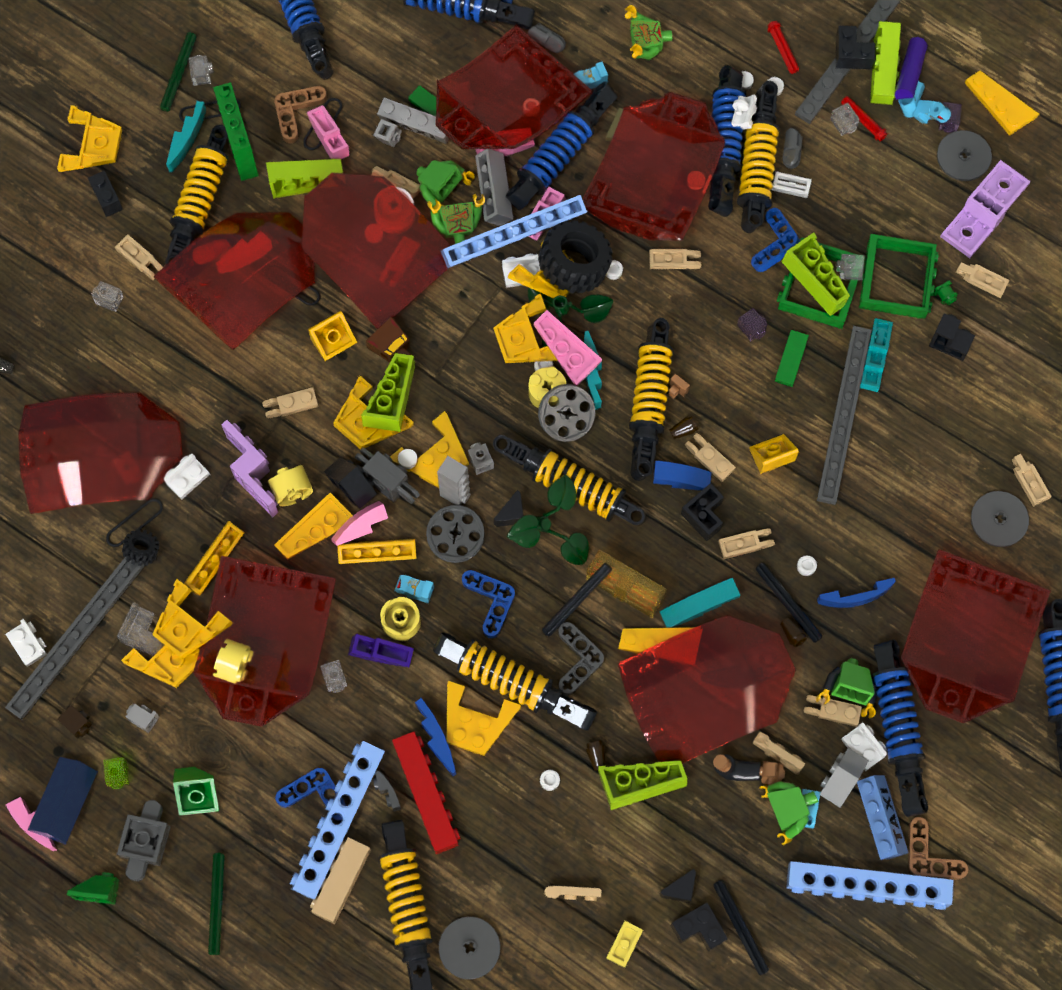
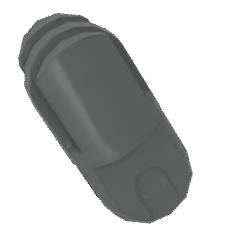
[528,23,566,53]
[782,128,803,169]

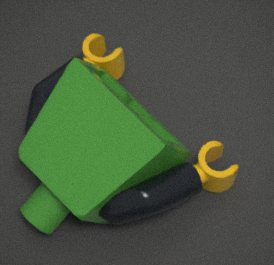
[816,658,878,718]

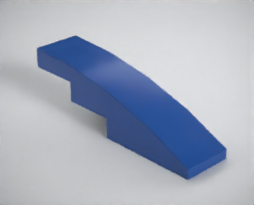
[415,698,456,777]

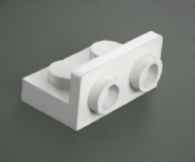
[502,254,541,288]
[164,454,210,500]
[6,619,47,667]
[841,722,887,771]

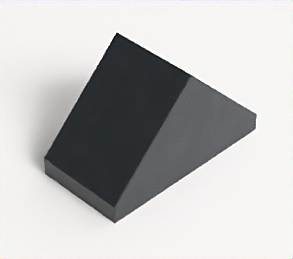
[494,490,523,527]
[659,869,696,903]

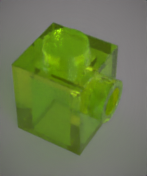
[103,757,129,789]

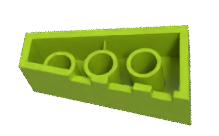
[870,21,901,105]
[266,159,345,198]
[781,232,850,316]
[361,353,415,432]
[598,761,687,810]

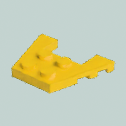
[57,105,122,172]
[508,242,574,298]
[493,294,558,363]
[334,376,414,450]
[390,411,469,488]
[152,579,233,659]
[121,645,205,688]
[447,681,521,756]

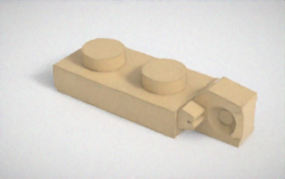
[371,166,420,199]
[956,262,1009,298]
[1012,454,1051,507]
[753,732,805,775]

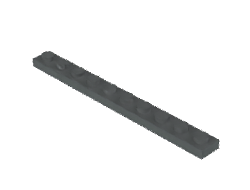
[795,0,901,124]
[817,326,872,505]
[5,557,144,720]

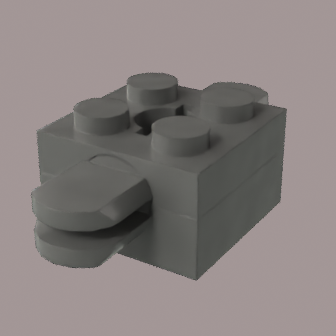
[355,448,420,504]
[117,800,171,881]

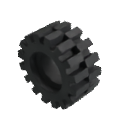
[122,529,159,566]

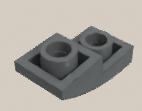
[373,771,401,812]

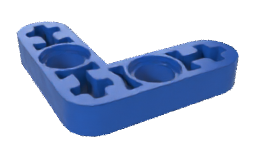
[751,208,800,272]
[462,570,515,639]
[276,768,347,821]

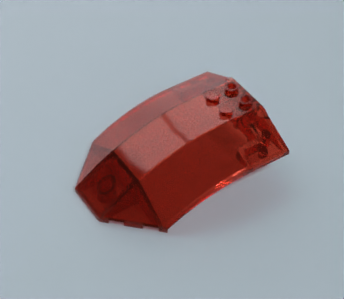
[436,25,592,149]
[582,92,725,241]
[302,173,450,330]
[154,212,315,350]
[18,393,182,514]
[901,549,1051,723]
[193,556,336,727]
[618,615,796,764]

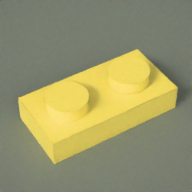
[606,921,643,968]

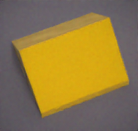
[308,311,357,361]
[749,434,799,474]

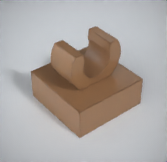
[668,374,690,399]

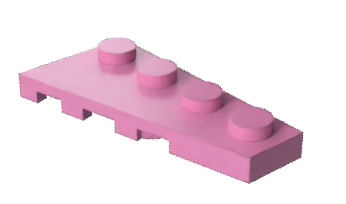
[534,310,602,386]

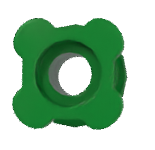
[934,280,958,305]

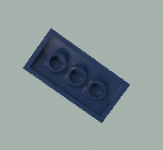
[28,757,98,845]

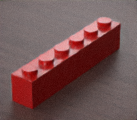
[392,732,460,855]

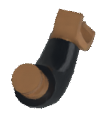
[713,754,785,785]

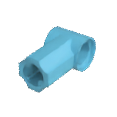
[898,81,925,118]

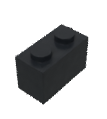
[88,171,123,217]

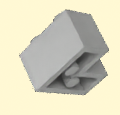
[820,748,869,808]

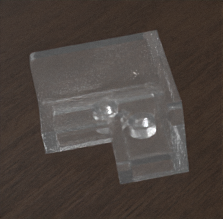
[117,602,162,656]

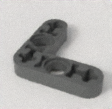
[558,622,604,696]

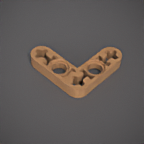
[275,86,327,143]
[908,817,968,880]

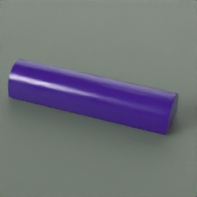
[895,37,927,99]

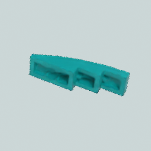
[166,101,206,172]
[860,318,893,392]
[584,331,602,410]
[660,578,740,628]

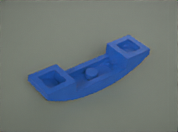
[817,578,896,608]

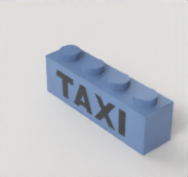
[857,775,908,860]

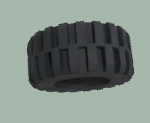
[538,220,613,293]

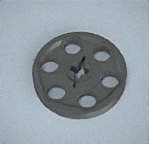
[538,384,595,442]
[426,505,484,563]

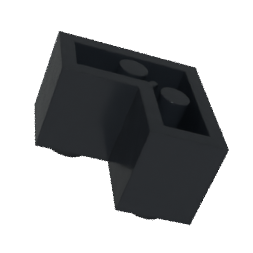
[836,25,875,70]
[929,313,975,361]
[324,457,377,509]
[681,483,724,541]
[670,903,728,952]

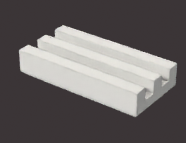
[772,172,812,198]

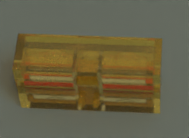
[586,550,667,619]

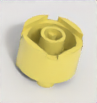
[529,367,566,408]
[268,465,313,507]
[380,597,421,641]
[213,639,254,684]

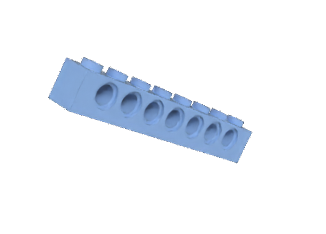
[441,195,587,268]
[290,741,385,900]
[786,861,953,910]

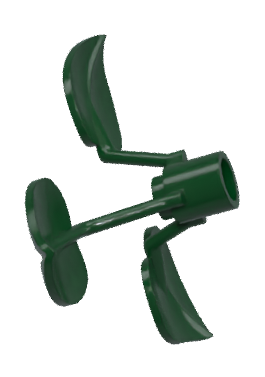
[528,287,614,347]
[507,475,589,565]

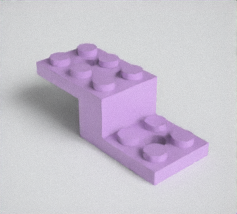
[940,160,1031,258]
[221,420,278,517]

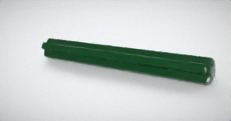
[160,32,197,112]
[208,853,225,955]

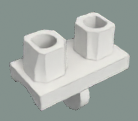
[731,95,757,129]

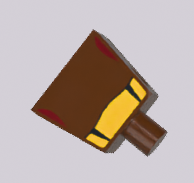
[366,317,412,363]

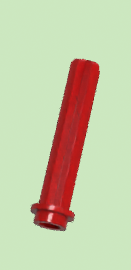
[767,21,799,74]
[841,96,888,141]

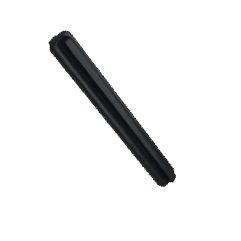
[542,563,612,637]
[756,563,822,643]
[713,880,769,975]

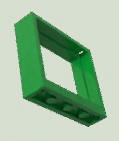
[213,82,258,181]
[859,234,939,319]
[776,237,865,329]

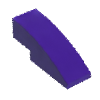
[348,634,414,667]

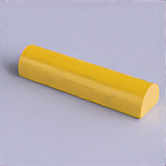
[184,521,244,596]
[337,539,416,564]

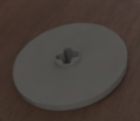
[937,130,992,181]
[971,491,1029,547]
[439,917,500,980]

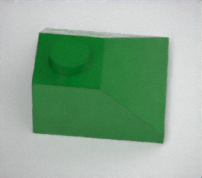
[173,767,219,816]
[67,872,119,904]

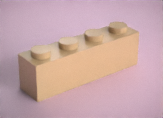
[310,838,371,924]

